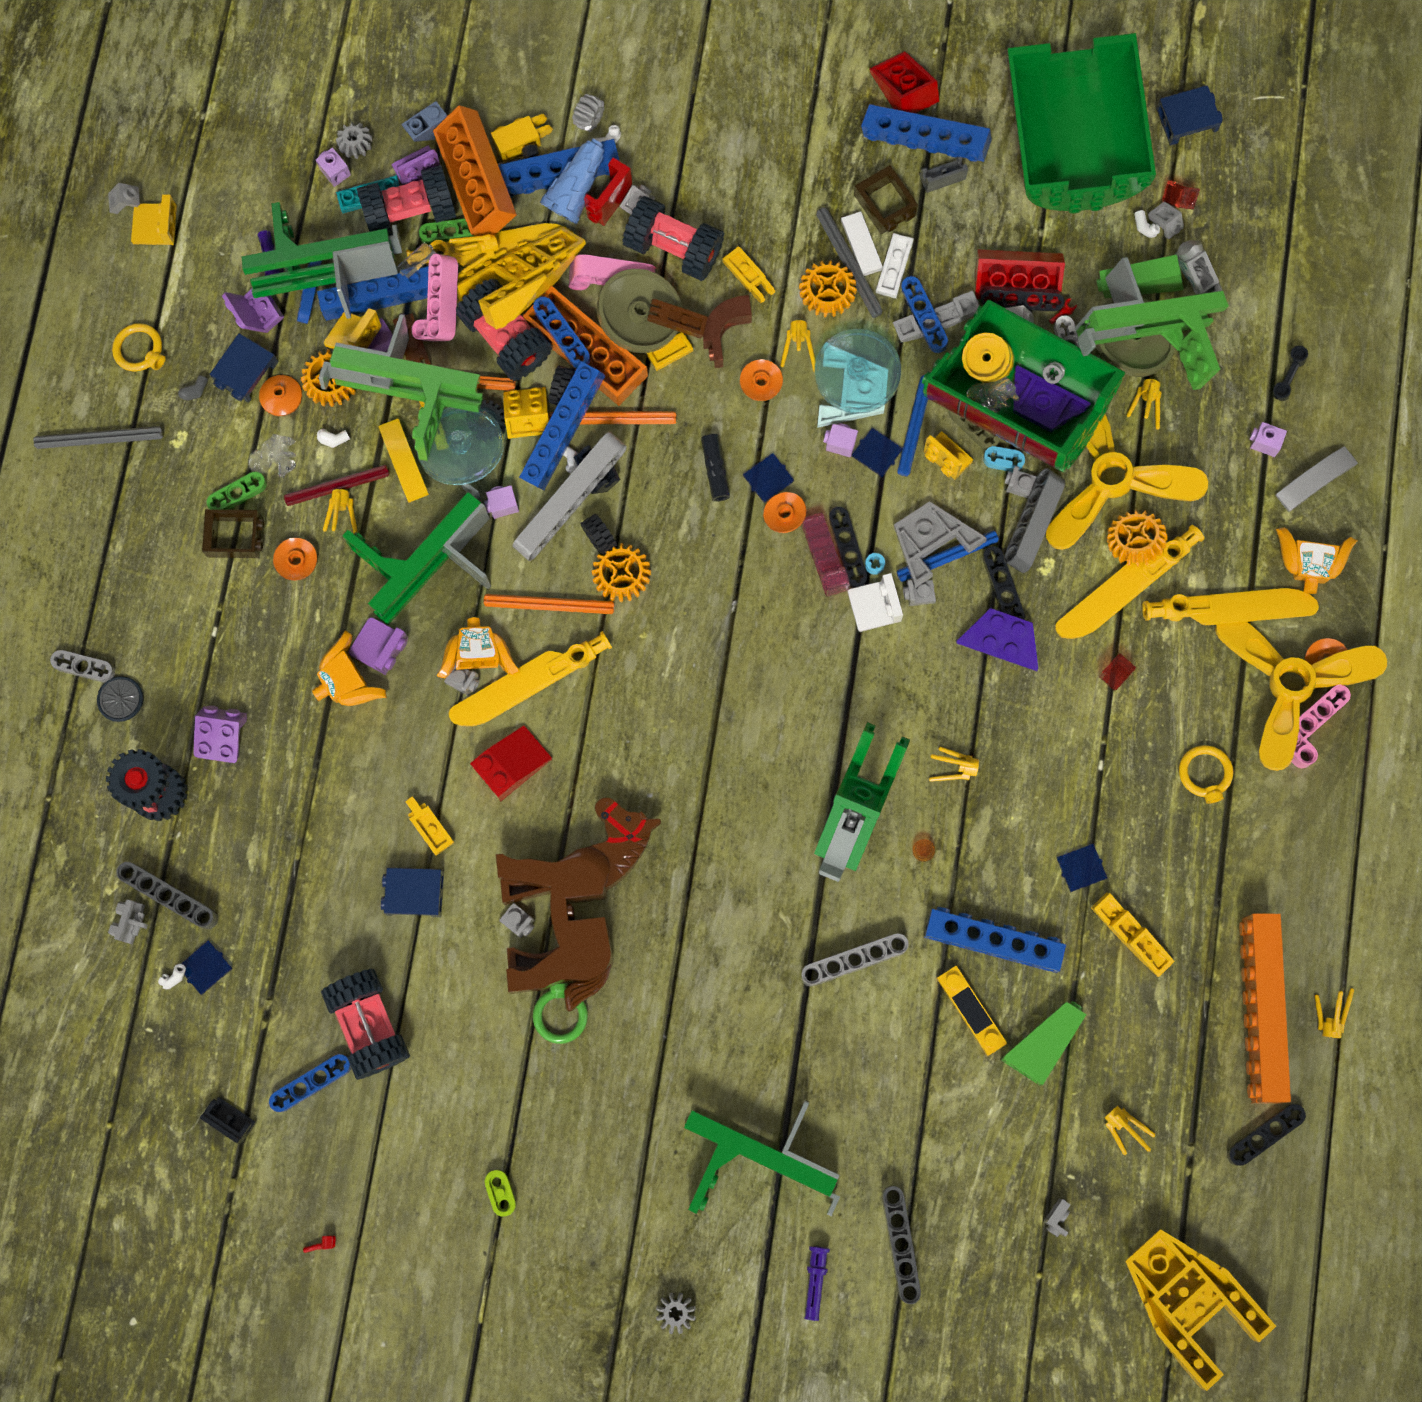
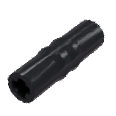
[701,434,730,502]

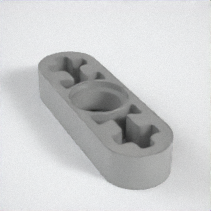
[50,650,115,683]

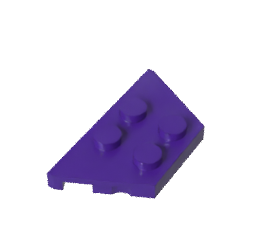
[1013,365,1091,433]
[956,608,1038,671]

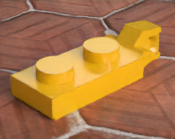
[405,796,454,856]

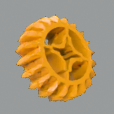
[799,260,857,318]
[301,349,356,407]
[1107,510,1167,567]
[592,543,651,603]

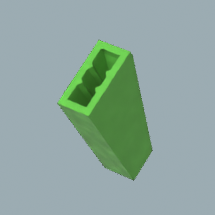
[1097,255,1184,298]
[1001,1001,1087,1086]

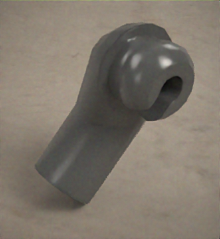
[178,375,208,401]

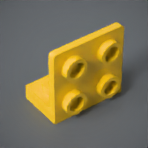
[131,195,177,245]
[324,308,382,349]
[503,387,549,439]
[923,431,974,480]

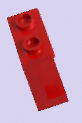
[584,158,632,226]

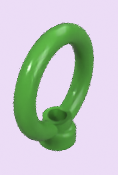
[533,983,588,1044]

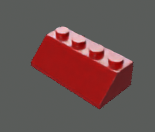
[975,249,1065,303]

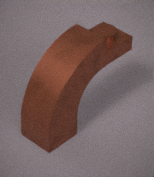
[703,295,752,368]

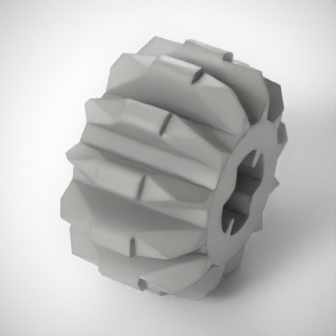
[572,94,605,132]
[336,121,373,159]
[656,1293,696,1334]

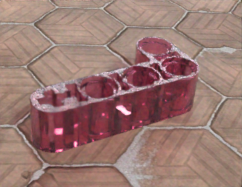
[801,512,849,597]

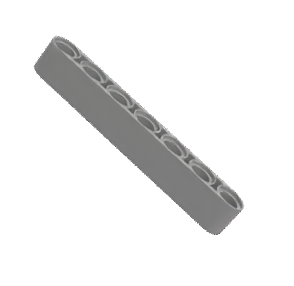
[513,432,627,561]

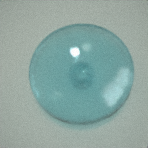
[814,329,901,414]
[417,408,504,485]

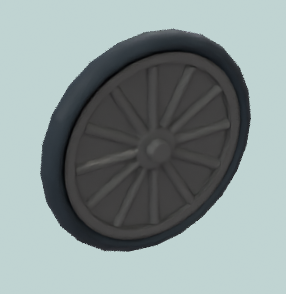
[97,676,143,722]

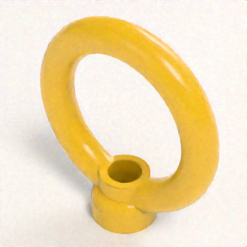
[112,323,165,372]
[1179,745,1233,804]

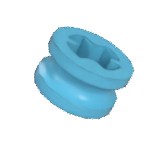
[865,553,885,575]

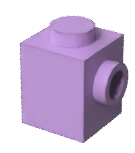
[315,147,351,187]
[1249,422,1287,457]
[823,424,858,458]
[484,486,519,519]

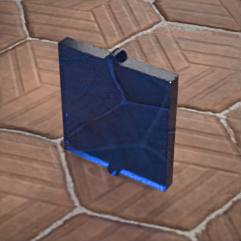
[851,428,903,477]
[743,453,794,503]
[1056,844,1107,893]
[181,940,233,995]

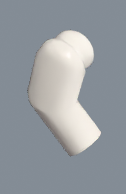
[593,125,621,144]
[1134,210,1160,238]
[317,429,350,448]
[563,446,578,474]
[158,964,186,989]

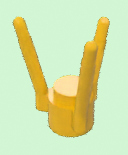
[449,234,498,273]
[780,320,818,373]
[1126,379,1162,430]
[323,489,358,533]
[929,747,979,781]
[1315,988,1354,1038]
[1104,1106,1156,1155]

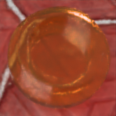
[912,839,935,862]

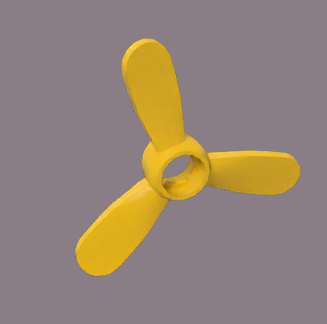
[1046,414,1208,550]
[1215,622,1387,771]

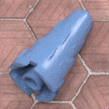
[540,138,604,224]

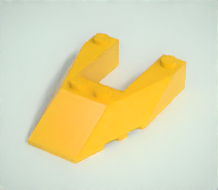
[457,227,586,330]
[1125,1229,1276,1391]

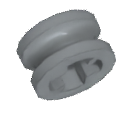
[1043,362,1065,384]

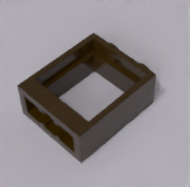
[854,165,918,234]
[202,509,265,558]

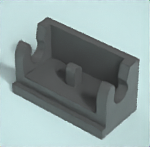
[919,157,968,193]

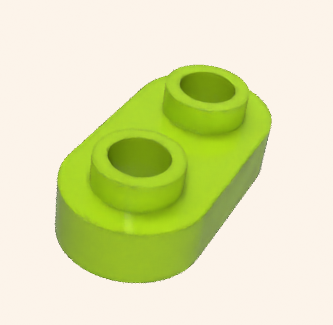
[485,1170,516,1217]

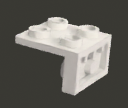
[848,573,903,632]

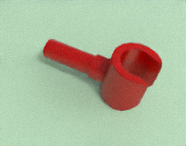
[1049,298,1077,324]
[303,1236,336,1253]

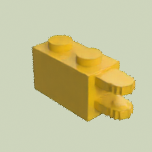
[491,114,553,161]

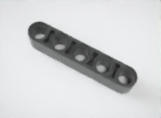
[1004,468,1066,573]
[117,862,218,929]
[882,1186,921,1304]

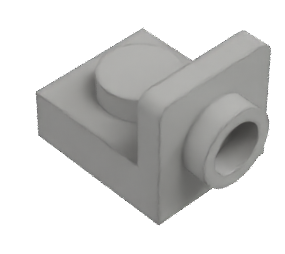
[108,183,140,214]
[620,184,655,215]
[1148,202,1184,239]
[1005,466,1037,498]
[903,580,936,606]
[444,663,480,696]
[499,903,535,938]
[1043,1199,1070,1237]

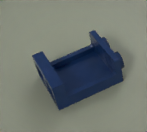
[1156,85,1223,146]
[209,333,278,403]
[381,868,444,918]

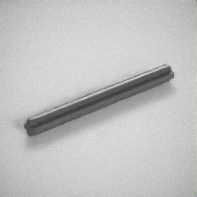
[816,207,882,318]
[33,426,163,449]

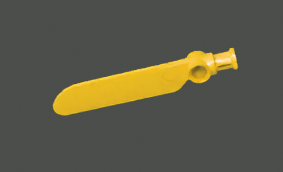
[406,223,574,269]
[1055,525,1204,639]
[1142,588,1319,625]
[449,631,612,726]

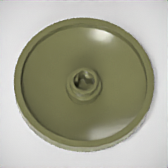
[597,269,682,353]
[1095,298,1175,377]

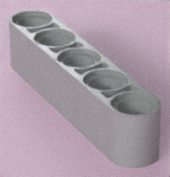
[801,934,909,987]

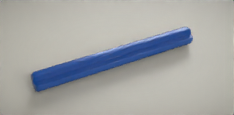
[897,375,928,477]
[897,530,999,582]

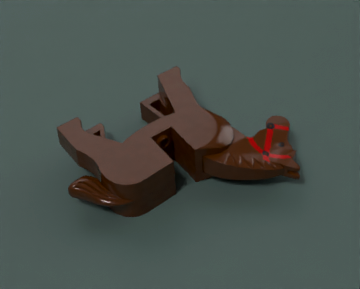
[496,798,661,1012]

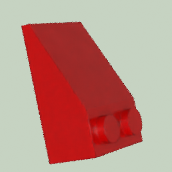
[869,51,940,113]
[470,725,552,801]

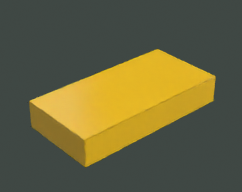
[646,332,693,371]

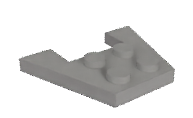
[894,501,987,588]

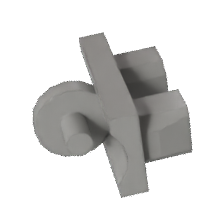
[108,900,148,945]

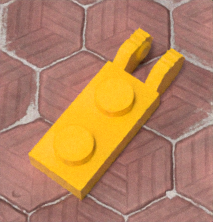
[722,246,775,303]

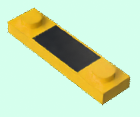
[936,966,1007,1056]

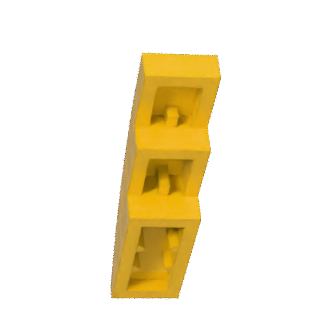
[378,419,429,503]
[1091,892,1175,977]

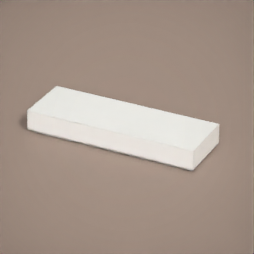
[841,212,883,276]
[876,233,914,298]

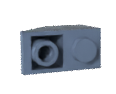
[402,101,447,142]

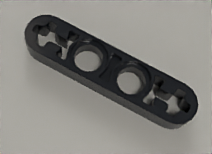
[980,286,1064,311]
[829,507,867,588]
[982,546,1025,619]
[1227,1104,1306,1166]

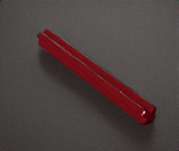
[284,465,389,506]

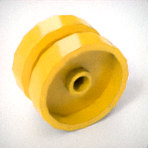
[962,333,1014,384]

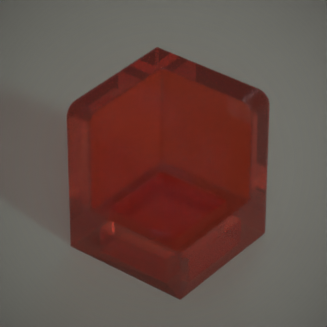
[1162,180,1200,210]
[1099,653,1136,691]

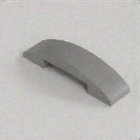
[893,291,979,342]
[1275,446,1358,512]

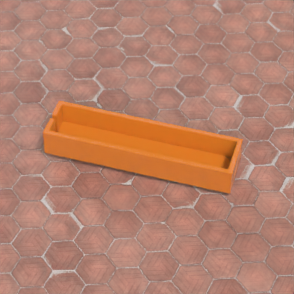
[1239,914,1291,1104]

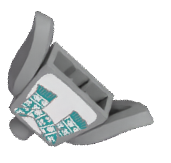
[1175,240,1223,295]

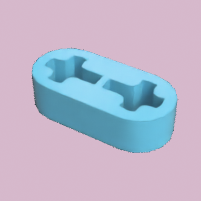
[983,446,1025,472]

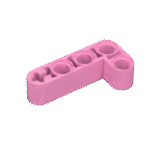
[412,254,458,342]
[569,255,656,290]
[1292,685,1351,769]

